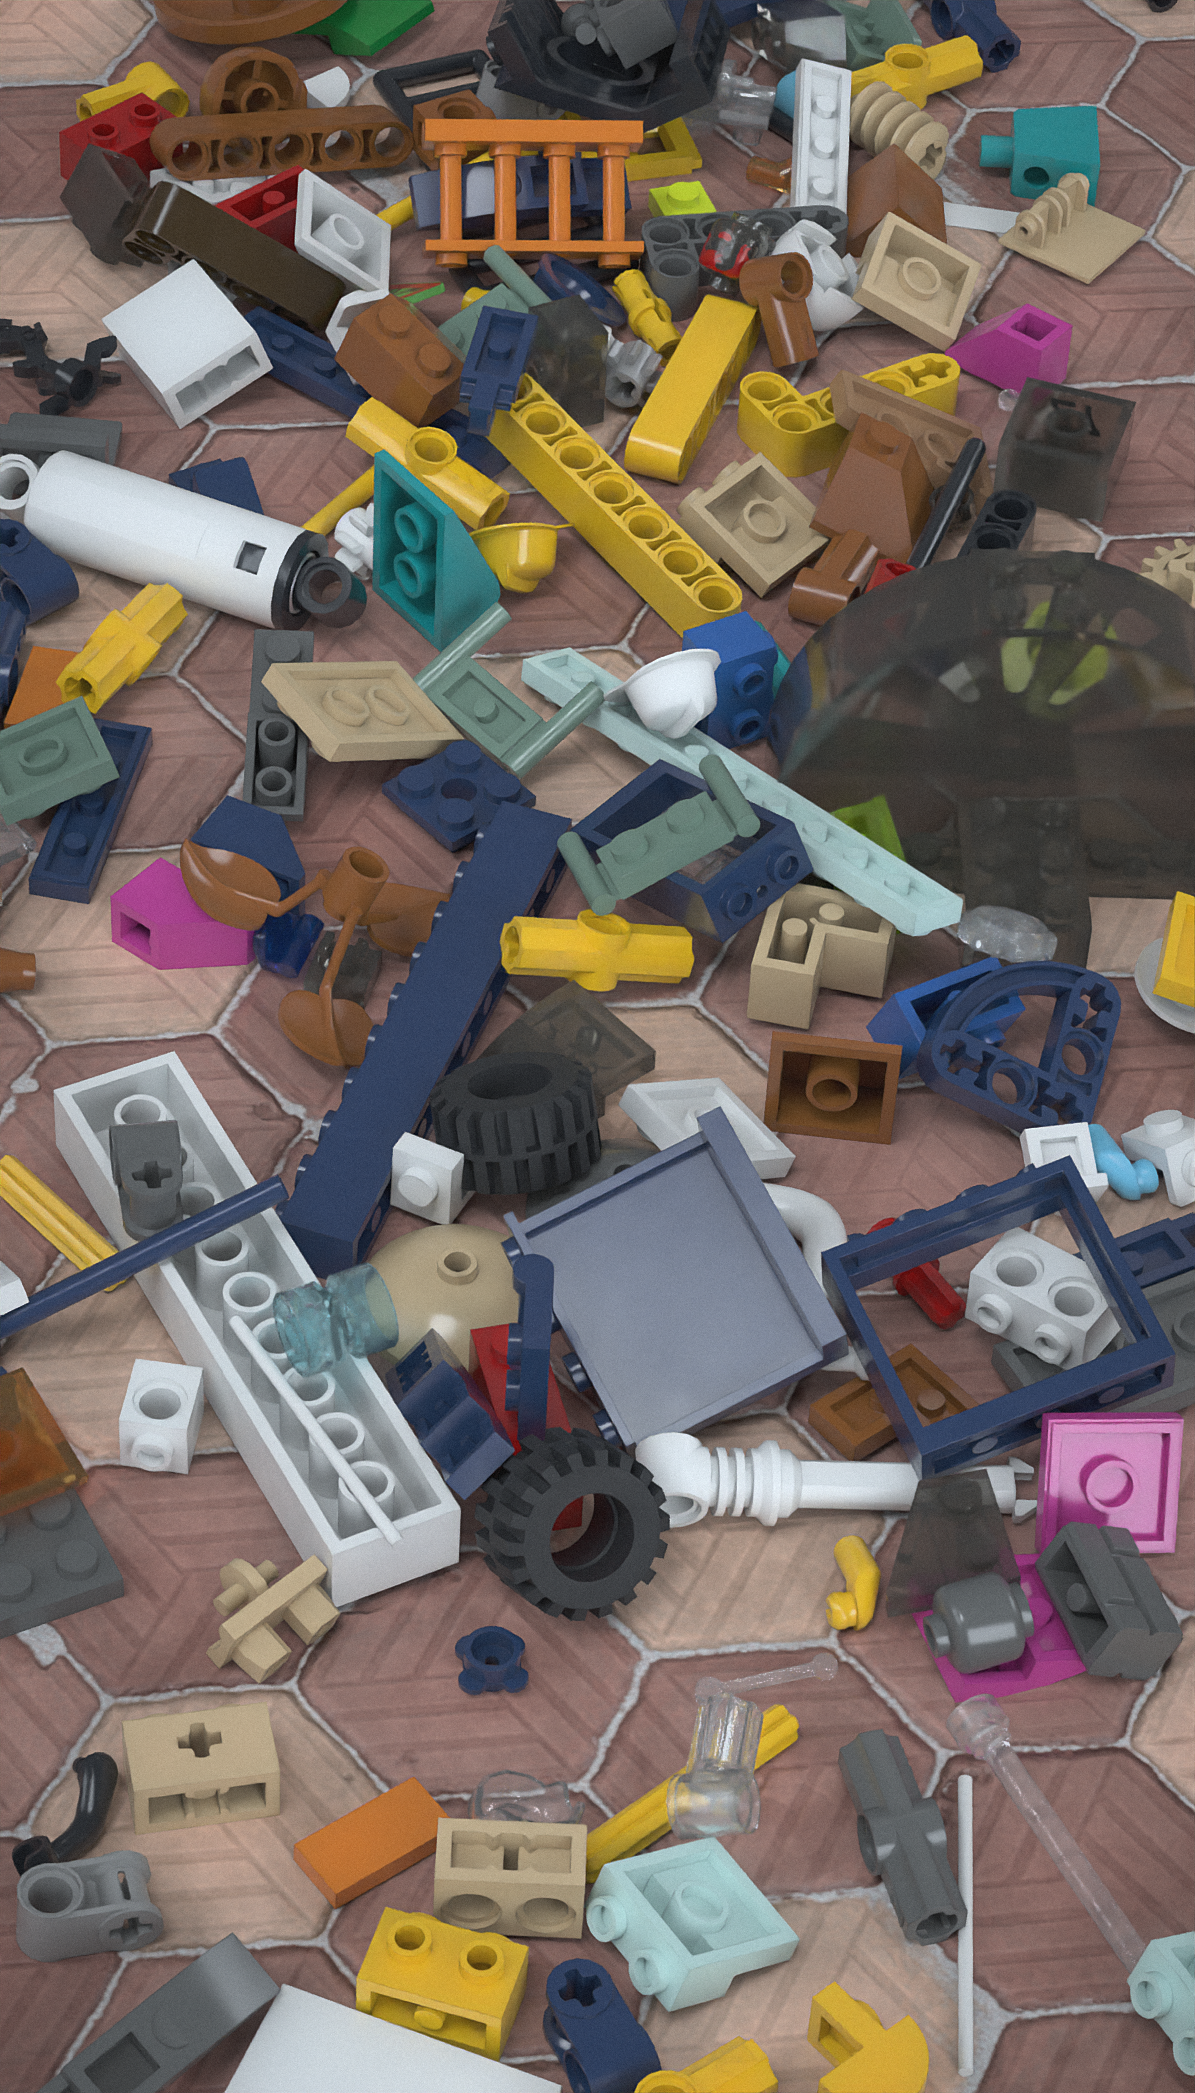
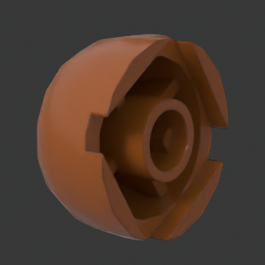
[199,46,307,151]

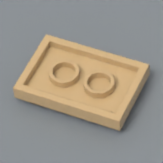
[261,661,464,762]

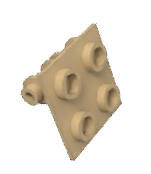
[998,173,1145,284]

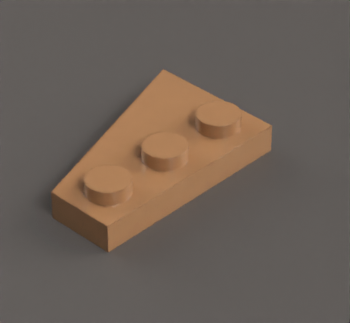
[829,369,994,515]

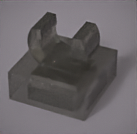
[303,931,382,1010]

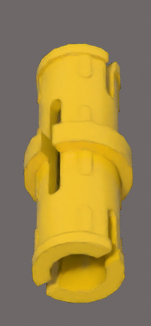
[612,269,682,367]

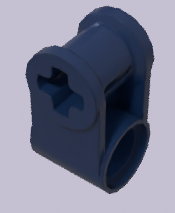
[0,519,79,626]
[542,1958,662,2093]

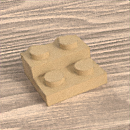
[851,212,982,352]
[676,452,832,597]

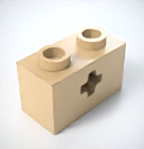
[122,1702,280,1835]

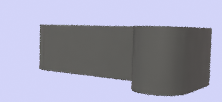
[639,205,849,322]

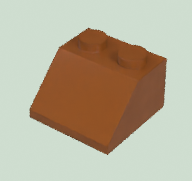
[334,293,467,428]
[763,1031,902,1145]

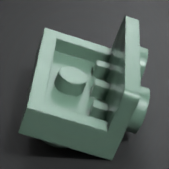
[815,0,922,72]

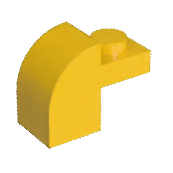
[807,1981,929,2093]

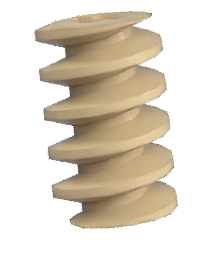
[849,81,949,180]

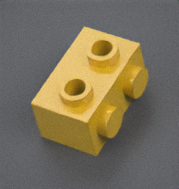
[356,1907,529,2062]

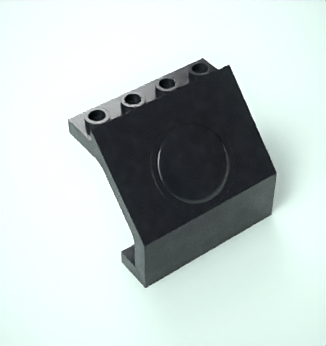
[486,0,731,134]

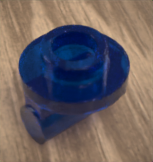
[253,912,325,979]

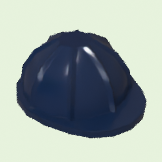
[533,253,626,332]

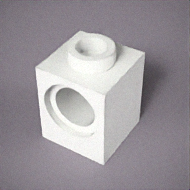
[119,1359,204,1474]

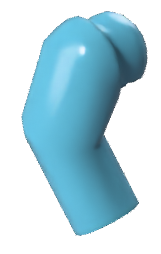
[1088,1124,1159,1200]

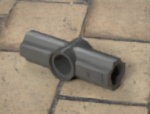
[838,1729,968,1946]

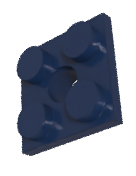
[382,739,536,853]

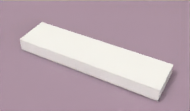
[790,58,851,214]

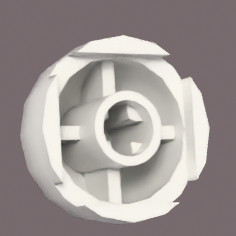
[768,219,864,332]

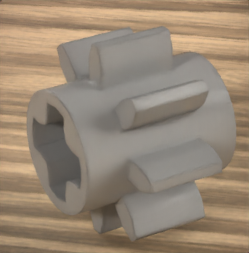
[594,339,663,409]

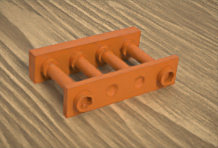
[421,119,644,269]

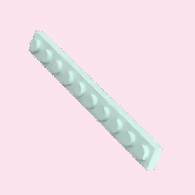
[521,647,963,937]

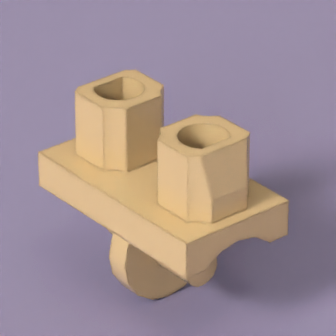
[206,1554,340,1683]

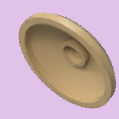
[356,1224,518,1371]

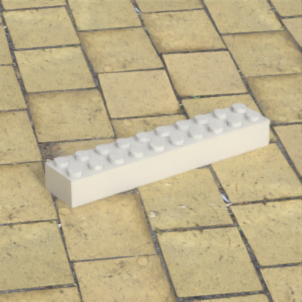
[54,1051,461,1607]

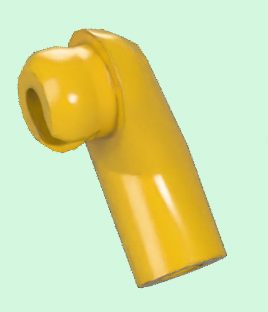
[825,1535,881,1631]

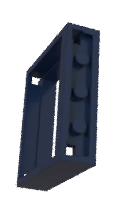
[821,1155,1176,1486]

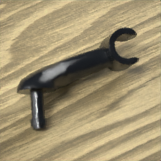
[12,1752,118,1877]

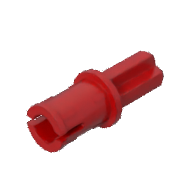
[867,1217,966,1330]

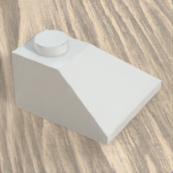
[295,169,391,296]

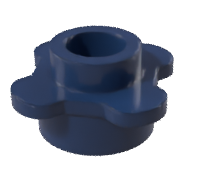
[455,1626,529,1695]

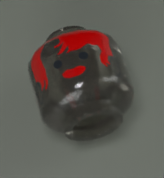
[698,212,776,298]

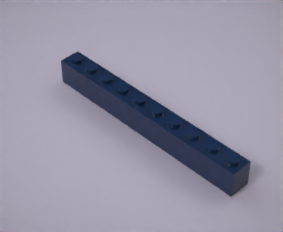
[275,801,572,1287]

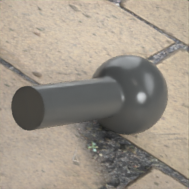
[561,3,597,44]

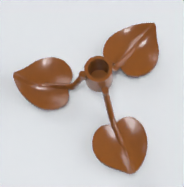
[180,838,450,1070]

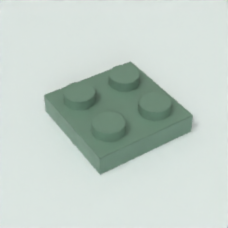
[0,696,120,826]

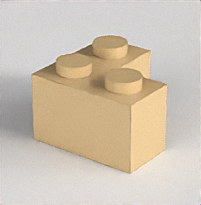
[747,883,896,1029]

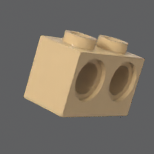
[433,1818,587,1939]

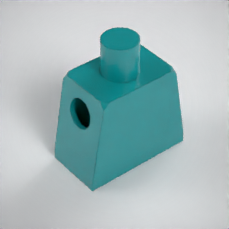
[979,106,1100,207]

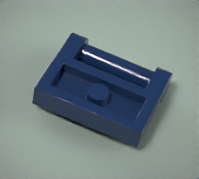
[505,1254,555,1441]

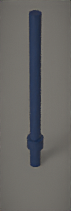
[0,1174,289,1348]

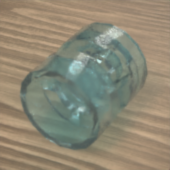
[273,1263,399,1378]

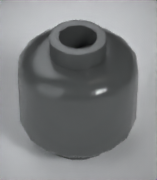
[923,1572,1034,1674]

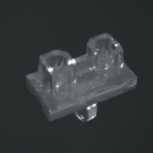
[681,59,777,146]

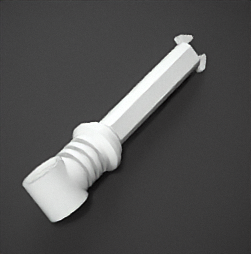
[635,1432,1037,1528]

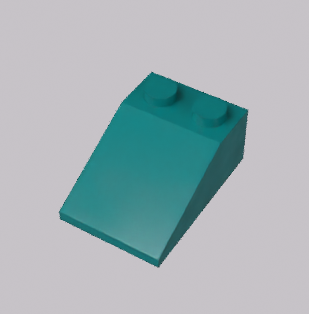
[372,450,500,652]

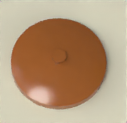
[153,0,347,44]

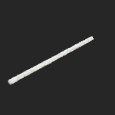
[229,1315,405,1549]
[958,1775,973,2077]

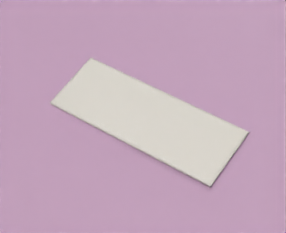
[944,202,1020,234]

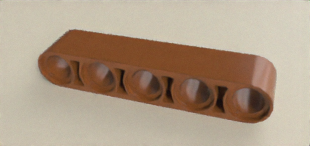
[149,104,414,181]

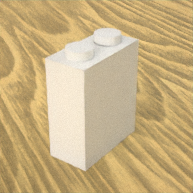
[101,259,273,429]

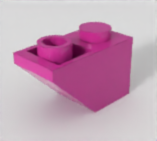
[945,303,1073,404]
[110,857,256,970]

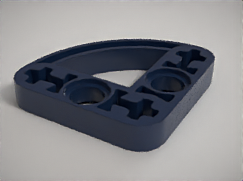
[916,961,1121,1134]

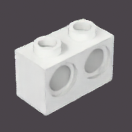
[965,1227,1120,1370]

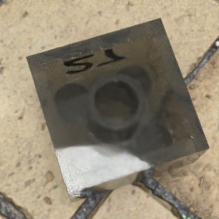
[993,377,1136,522]

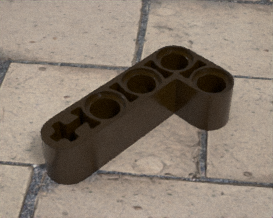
[121,181,346,337]

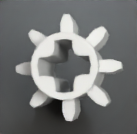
[334,503,374,579]

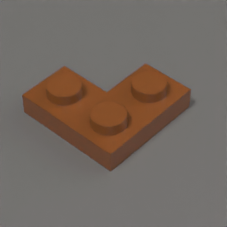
[808,1343,980,1461]

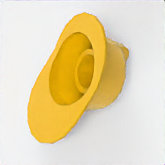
[468,523,575,594]

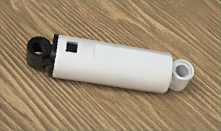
[0,450,368,631]

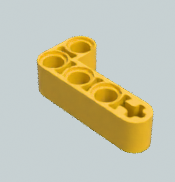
[736,353,960,478]

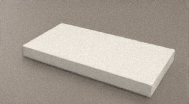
[225,1983,563,2093]

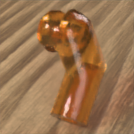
[746,155,792,194]

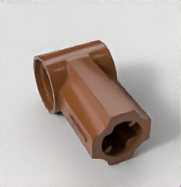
[739,252,819,367]
[788,529,880,631]

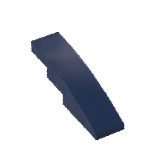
[385,1328,515,1500]

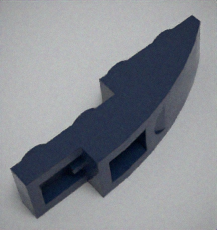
[408,152,632,231]

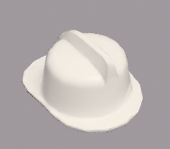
[603,649,721,739]

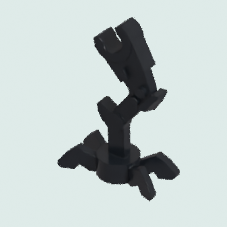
[0,319,121,416]

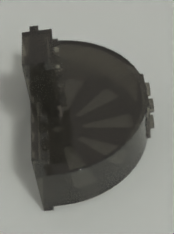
[765,548,1195,969]

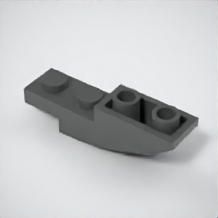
[242,629,314,822]
[36,1932,281,2093]

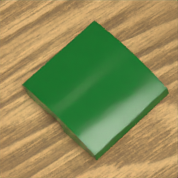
[291,0,435,56]

